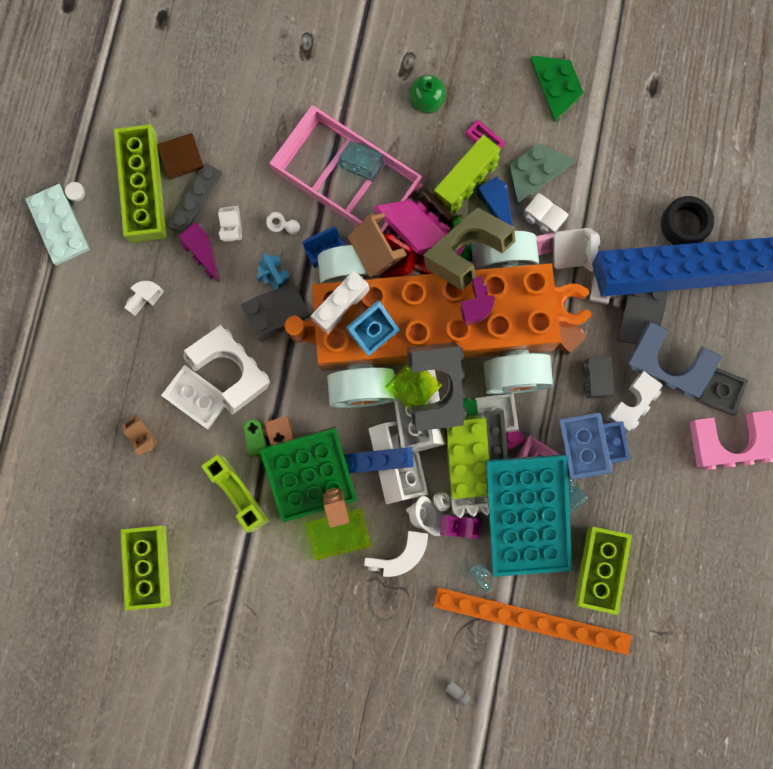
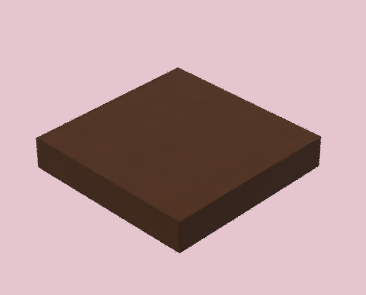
[157,133,203,180]

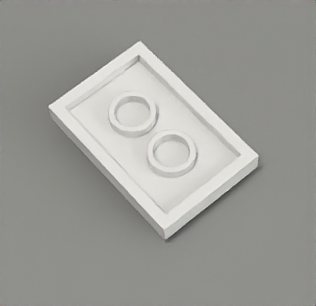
[161,365,225,429]

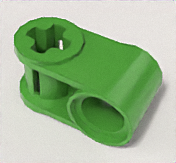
[244,420,268,458]

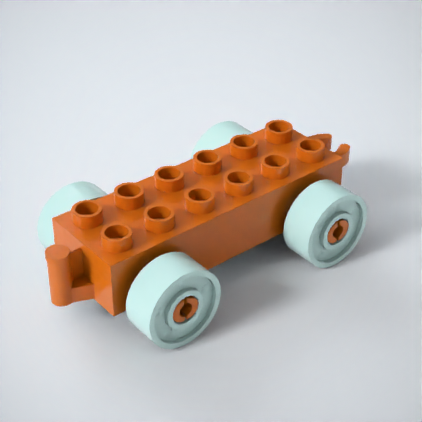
[285,231,592,408]

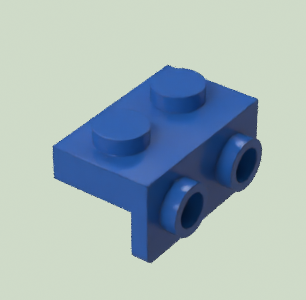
[302,226,345,268]

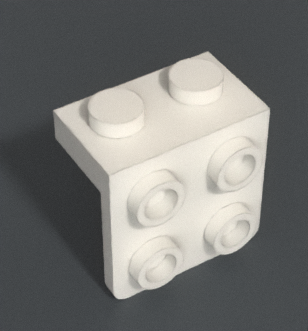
[553,228,600,271]

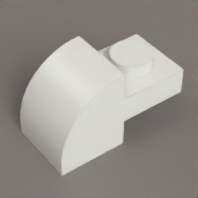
[124,281,164,316]

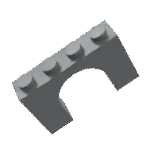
[407,342,466,431]

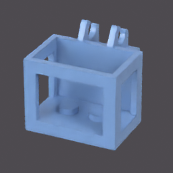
[560,413,631,480]

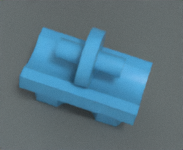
[256,254,290,290]

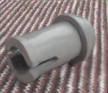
[444,680,471,706]

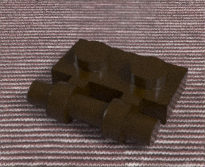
[420,189,453,227]

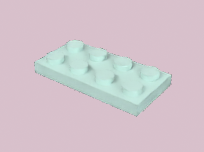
[25,184,90,265]

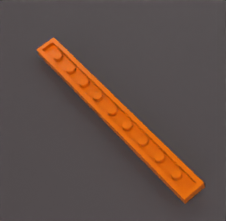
[433,587,632,655]

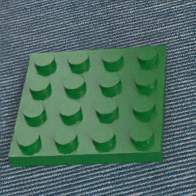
[259,426,357,523]

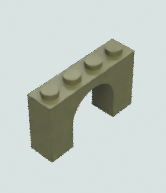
[423,208,516,290]

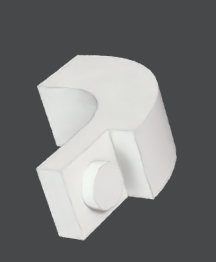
[364,531,428,577]

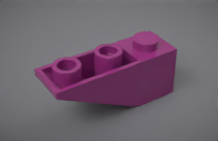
[178,222,220,282]

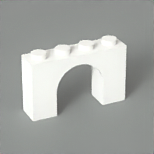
[183,325,270,415]

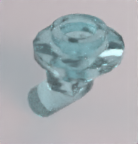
[470,565,491,593]

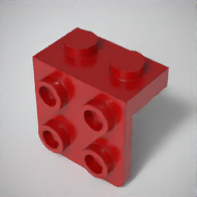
[381,234,417,278]

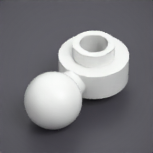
[266,212,300,235]

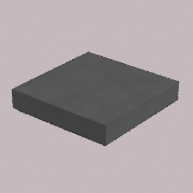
[697,368,748,416]

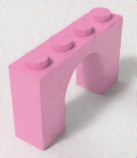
[689,410,773,471]

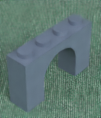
[627,321,722,398]

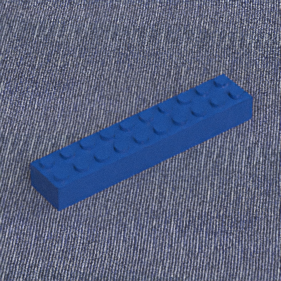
[592,237,773,297]

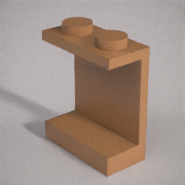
[347,213,407,278]

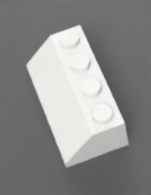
[368,421,429,504]

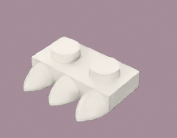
[450,495,489,518]

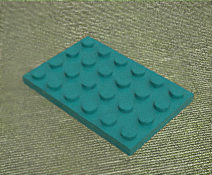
[486,454,572,577]

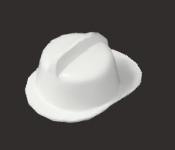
[406,496,445,536]

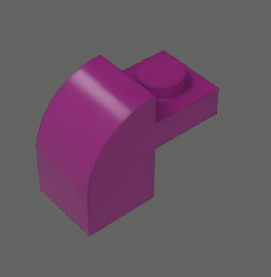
[460,277,494,326]
[439,515,482,539]

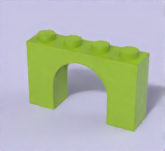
[201,454,270,533]

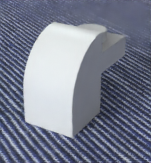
[218,206,242,242]

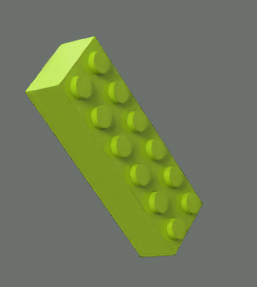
[114,124,167,243]

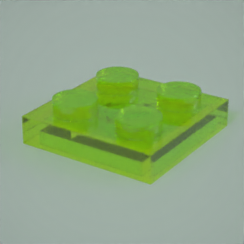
[385,362,442,411]

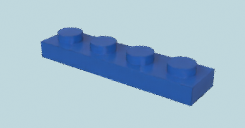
[344,447,414,473]

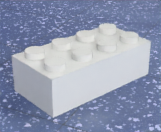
[394,370,447,453]

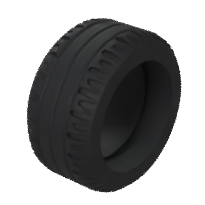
[660,196,714,245]

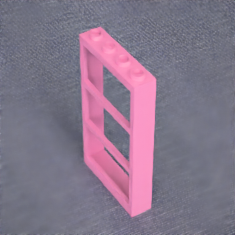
[269,105,423,235]

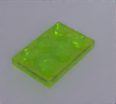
[305,508,372,561]

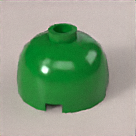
[409,75,446,114]

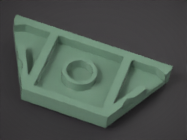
[509,143,575,205]

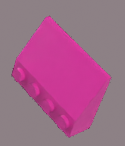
[374,200,465,256]

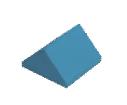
[346,300,399,356]

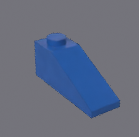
[477,176,512,226]

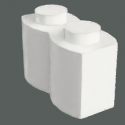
[523,193,568,234]

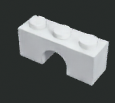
[311,271,369,334]
[606,371,663,432]

